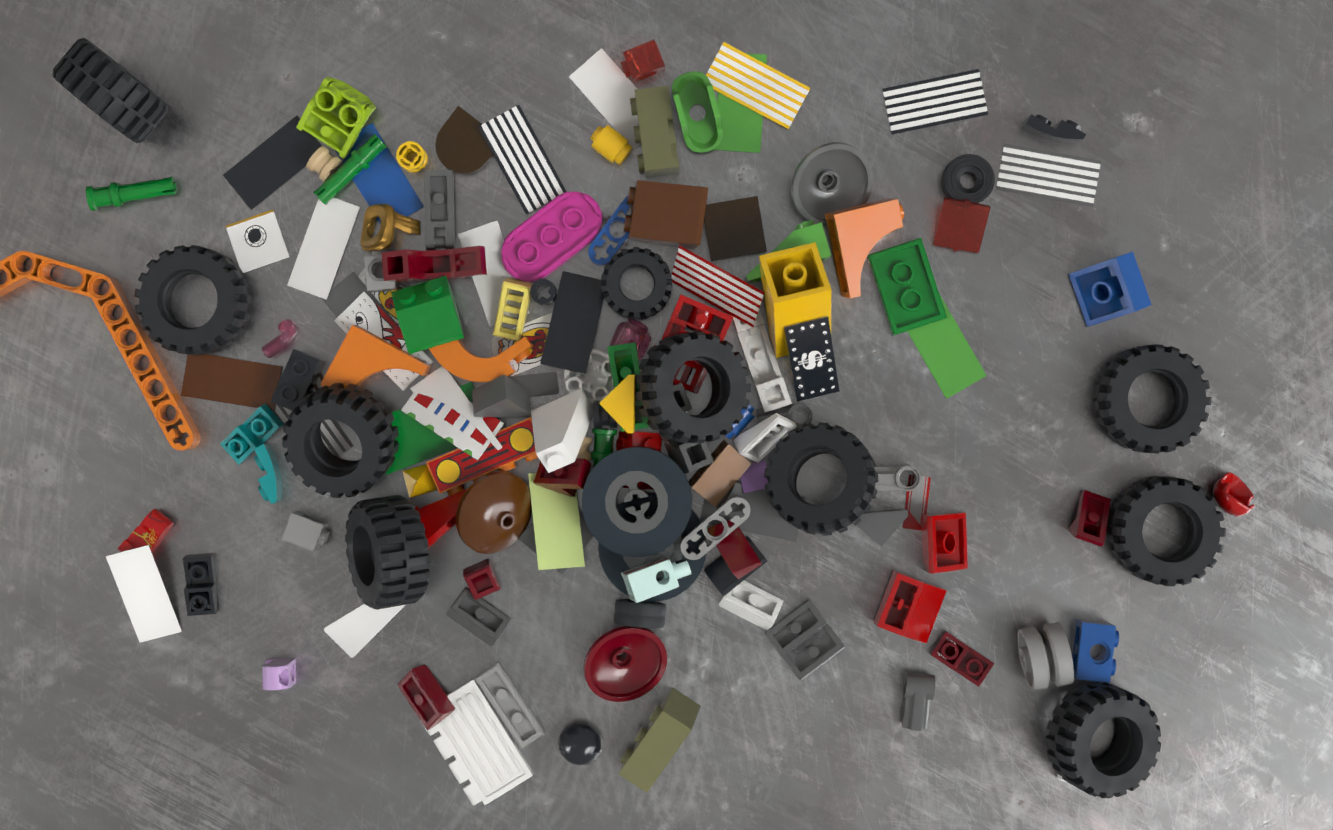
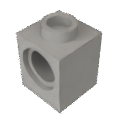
[364,250,399,293]
[282,511,330,552]

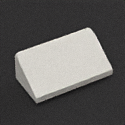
[719,580,784,630]

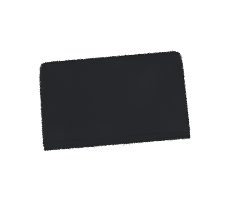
[704,536,768,596]

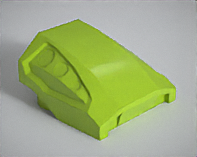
[296,76,376,159]

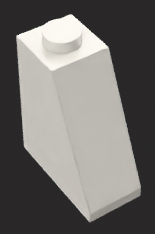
[531,389,593,473]

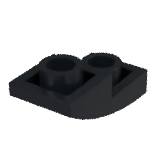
[1021,114,1086,144]
[183,553,217,616]

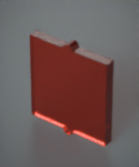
[933,198,991,253]

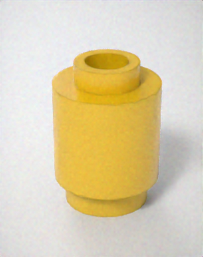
[590,124,633,166]

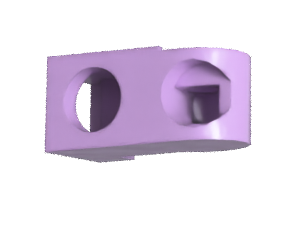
[262,658,296,690]

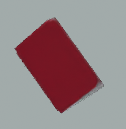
[463,559,501,600]

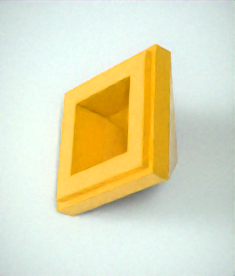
[402,464,437,498]

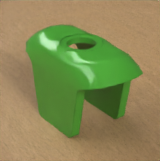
[671,71,723,153]

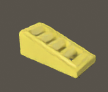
[493,278,533,341]

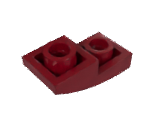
[931,631,995,687]

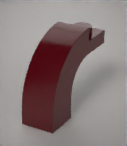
[381,246,487,282]

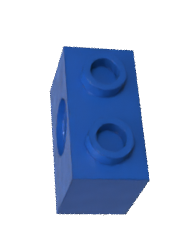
[1072,619,1119,683]

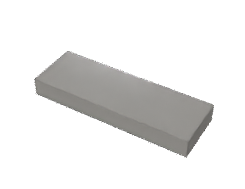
[475,662,545,749]

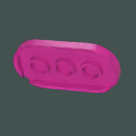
[501,191,603,282]

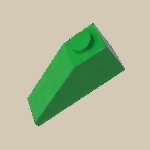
[607,342,649,432]

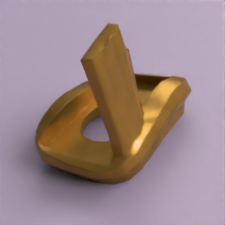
[360,203,420,252]

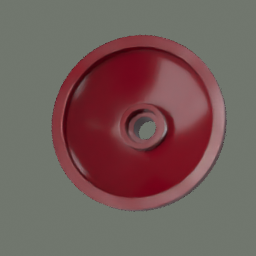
[583,626,667,702]

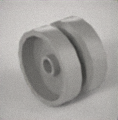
[1017,622,1074,692]

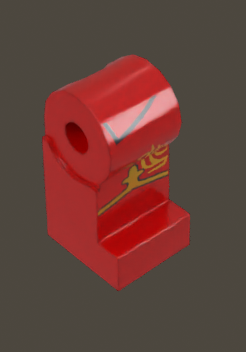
[117,508,174,553]

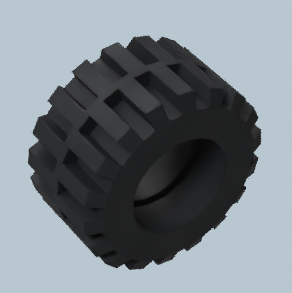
[601,247,672,320]

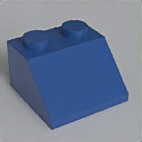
[1069,251,1152,327]

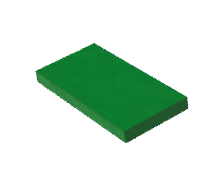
[386,382,475,475]

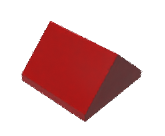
[922,512,968,574]

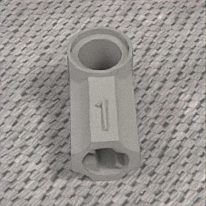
[875,465,921,491]

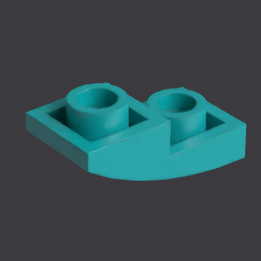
[220,404,284,465]
[254,443,283,504]

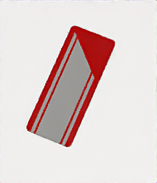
[903,475,931,531]

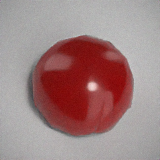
[1213,472,1255,517]

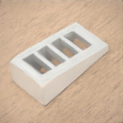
[733,413,797,463]

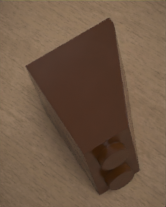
[623,180,709,249]

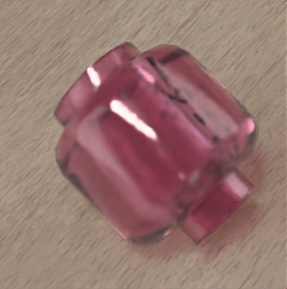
[610,319,651,360]

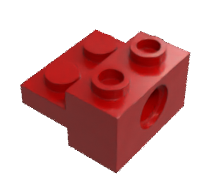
[661,294,733,365]

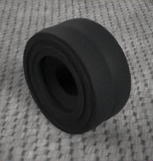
[941,154,995,207]
[614,599,666,628]

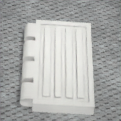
[420,678,534,806]

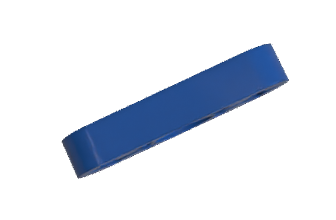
[588,196,630,266]

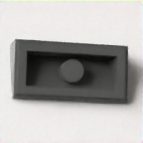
[446,587,511,646]

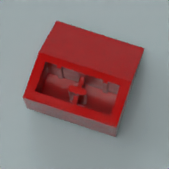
[873,570,947,643]

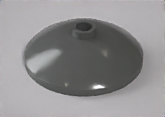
[791,142,873,226]

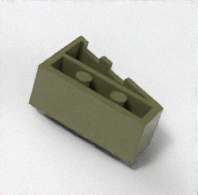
[630,85,679,178]
[619,687,701,793]

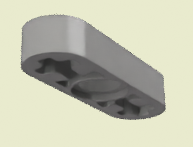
[681,496,751,560]

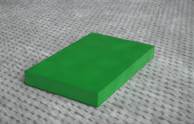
[867,238,947,336]

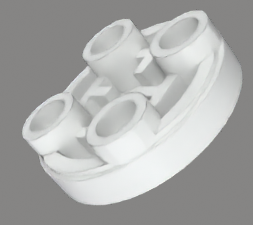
[564,348,614,405]

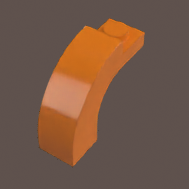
[429,337,534,382]

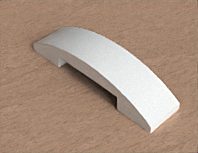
[731,308,792,413]

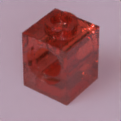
[620,39,665,84]

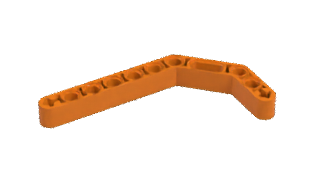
[0,251,201,451]

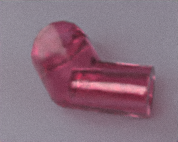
[262,319,297,358]

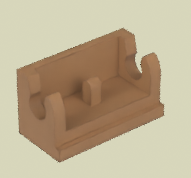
[688,440,752,507]

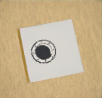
[225,209,289,273]

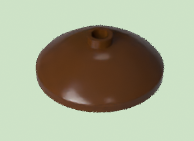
[456,471,532,554]

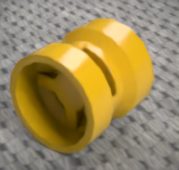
[396,141,428,173]

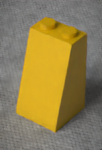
[759,242,832,358]

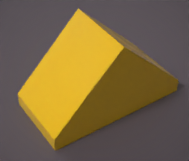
[599,375,636,433]

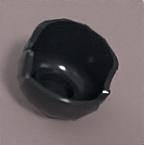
[558,722,603,766]

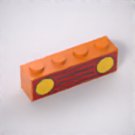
[426,417,538,496]

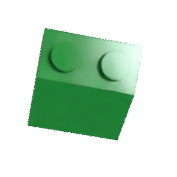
[391,276,464,354]

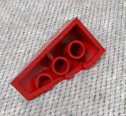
[415,489,467,548]

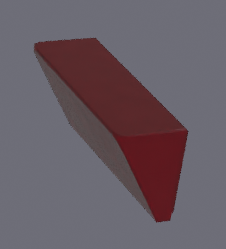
[707,520,762,579]
[397,665,455,730]

